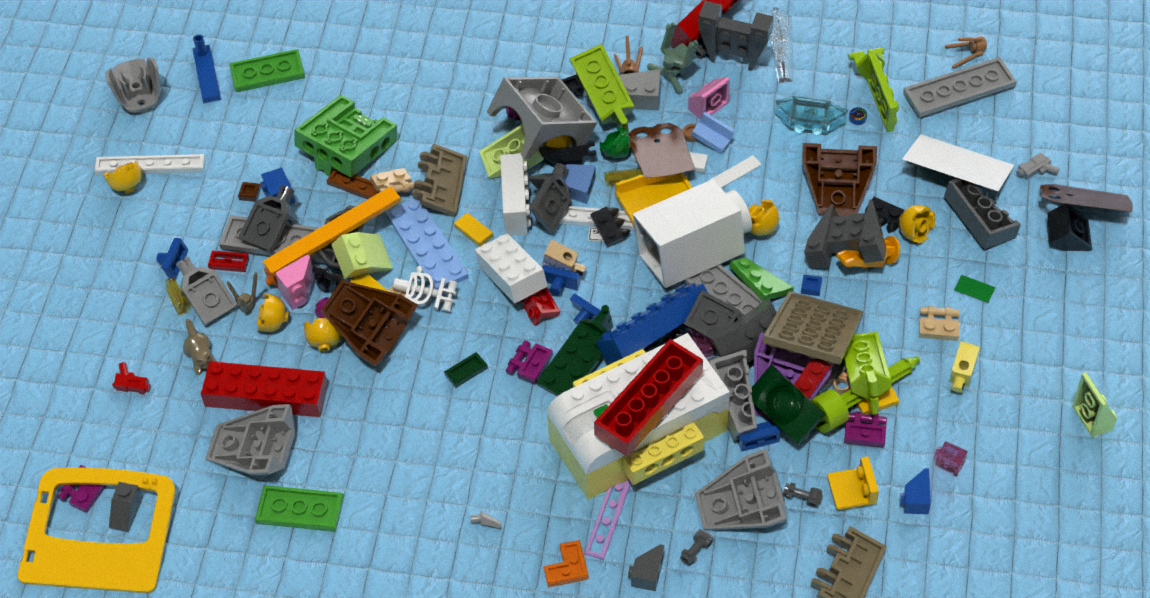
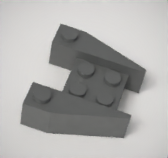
[698,1,774,71]
[804,199,887,269]

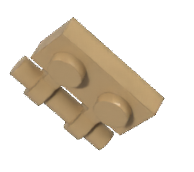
[370,168,415,193]
[919,306,960,341]

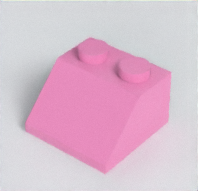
[688,77,730,119]
[275,255,315,310]

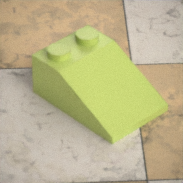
[479,124,544,179]
[331,232,393,279]
[1072,372,1117,438]

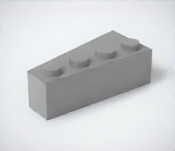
[587,69,661,110]
[709,350,757,441]

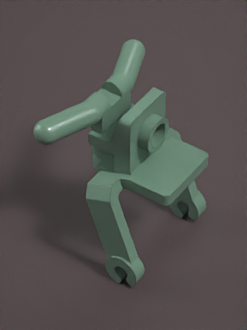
[647,22,699,94]

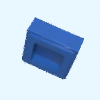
[801,275,822,296]

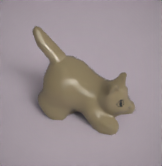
[183,319,217,375]

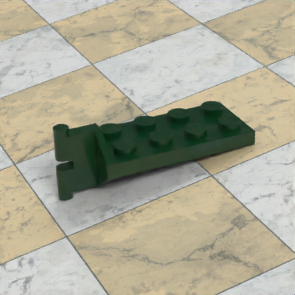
[536,305,613,396]

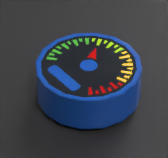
[849,107,867,125]

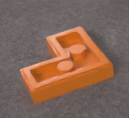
[543,540,589,588]

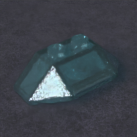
[775,96,848,136]

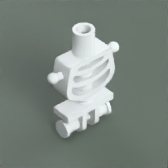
[393,266,458,313]

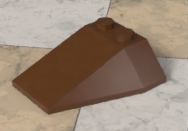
[802,143,877,216]
[320,280,418,367]

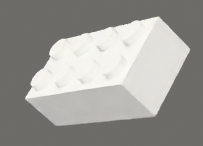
[500,153,531,236]
[475,233,548,304]

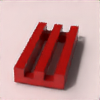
[208,250,249,272]

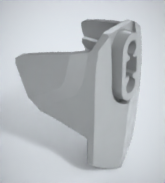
[105,57,161,114]

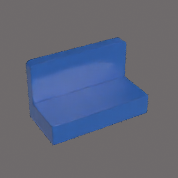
[737,421,780,452]

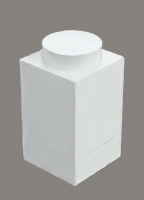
[633,179,752,288]

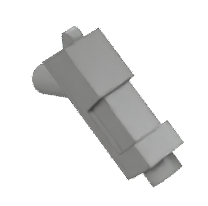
[1016,153,1060,180]

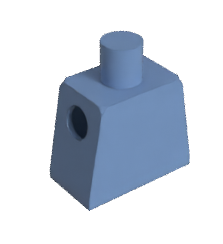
[564,164,596,204]

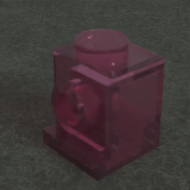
[689,329,716,357]
[934,441,968,477]

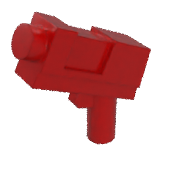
[112,362,151,395]

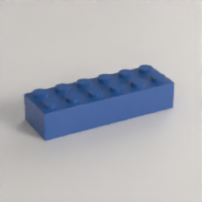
[596,283,708,363]

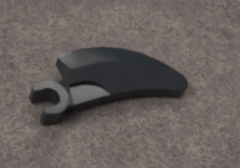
[539,141,596,165]

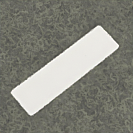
[711,155,761,188]

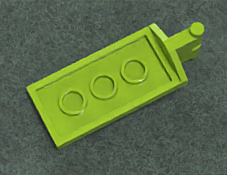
[569,44,635,134]
[848,47,899,132]
[843,331,892,414]

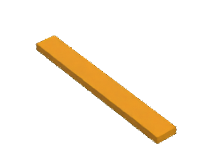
[262,186,401,277]

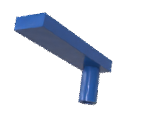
[192,35,221,103]

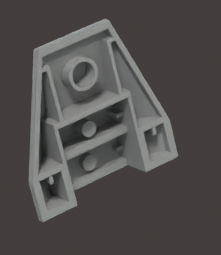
[205,404,295,475]
[695,448,788,530]

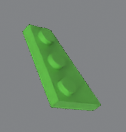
[729,257,794,301]

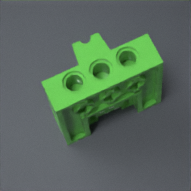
[294,95,397,177]

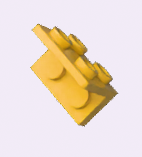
[827,456,879,510]

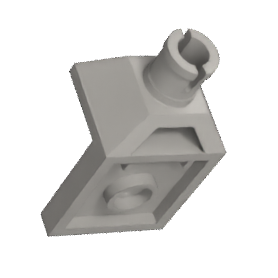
[176,256,237,326]

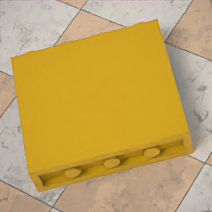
[614,173,692,229]

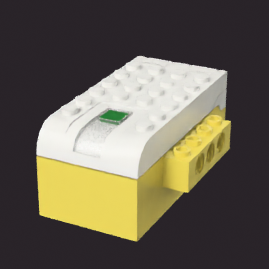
[547,333,730,500]

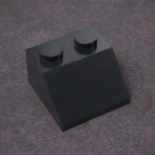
[1047,204,1092,251]

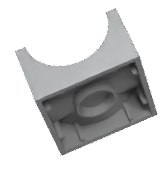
[487,77,597,159]

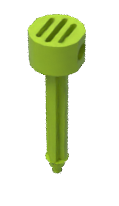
[811,356,920,433]

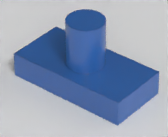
[157,238,188,279]
[542,265,580,295]
[570,293,601,325]

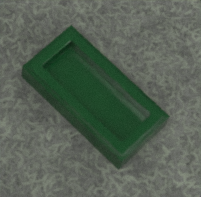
[444,352,488,388]

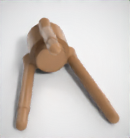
[614,36,643,75]
[945,36,987,68]

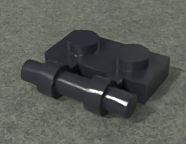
[312,265,347,294]

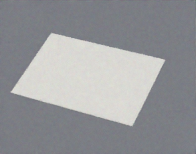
[903,134,1014,191]

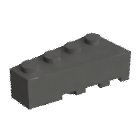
[944,178,1021,249]

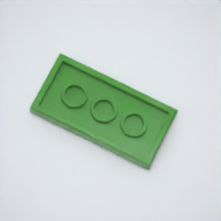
[229,49,305,93]
[255,485,344,532]

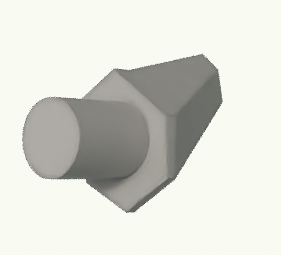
[470,511,502,529]

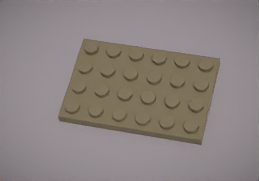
[762,291,864,364]

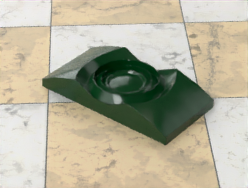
[751,364,826,444]

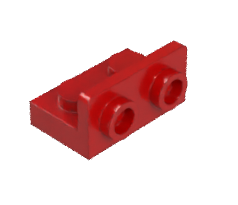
[520,287,561,325]

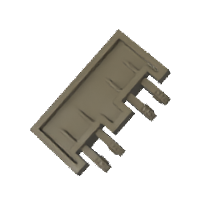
[412,143,467,217]
[811,526,887,598]

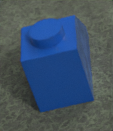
[899,468,931,514]

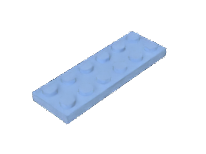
[385,198,469,290]

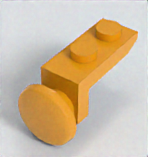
[836,236,900,268]

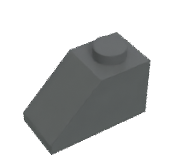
[109,482,143,532]
[628,544,664,591]

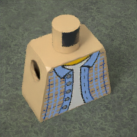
[542,240,586,277]

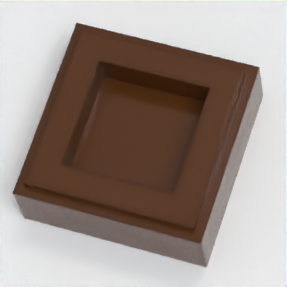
[238,182,261,202]

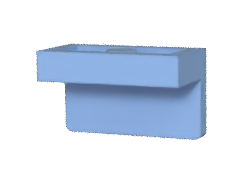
[691,112,735,154]

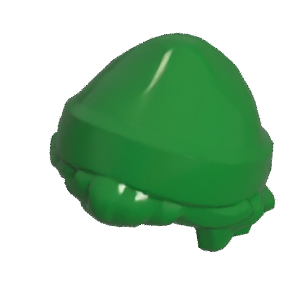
[599,127,631,159]

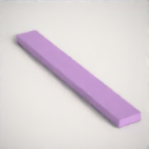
[584,478,631,560]

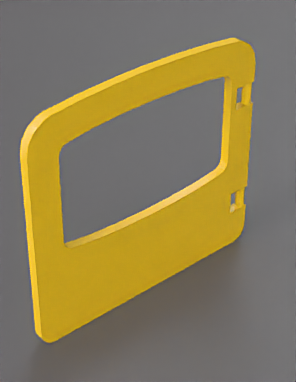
[18,468,176,593]

